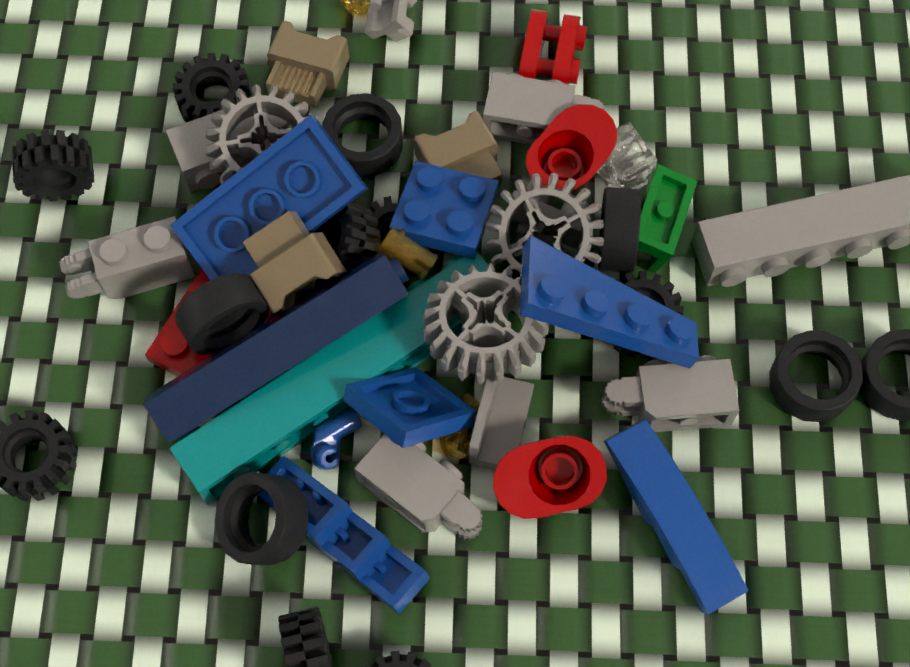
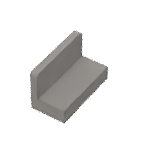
[469,375,534,470]

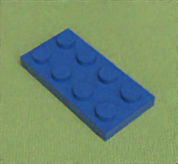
[170,115,368,280]

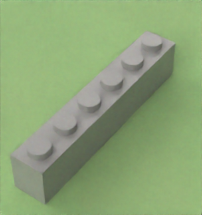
[691,175,910,287]

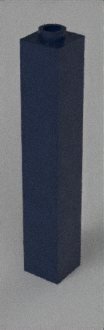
[143,252,409,443]

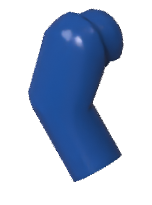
[310,407,362,470]

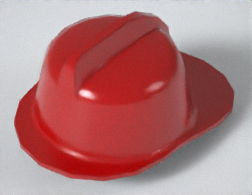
[526,104,617,192]
[493,436,607,519]

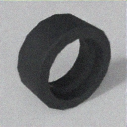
[322,93,403,178]
[598,187,641,272]
[175,273,269,355]
[860,329,910,421]
[769,330,863,422]
[214,472,308,565]

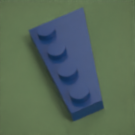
[520,235,699,368]

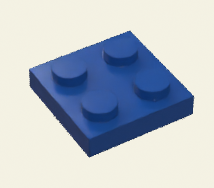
[389,161,499,259]
[343,367,476,448]

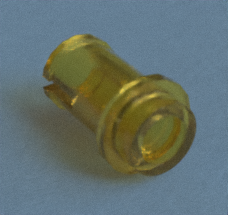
[378,227,438,280]

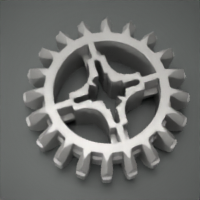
[204,84,318,185]
[485,173,604,277]
[423,262,549,386]

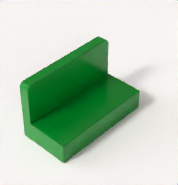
[638,164,698,273]

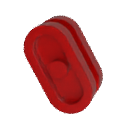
[519,9,587,85]

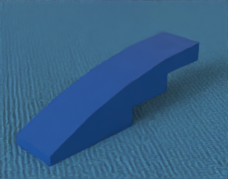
[604,419,749,615]
[257,456,430,615]

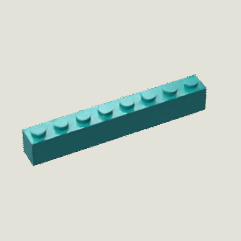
[169,252,488,505]

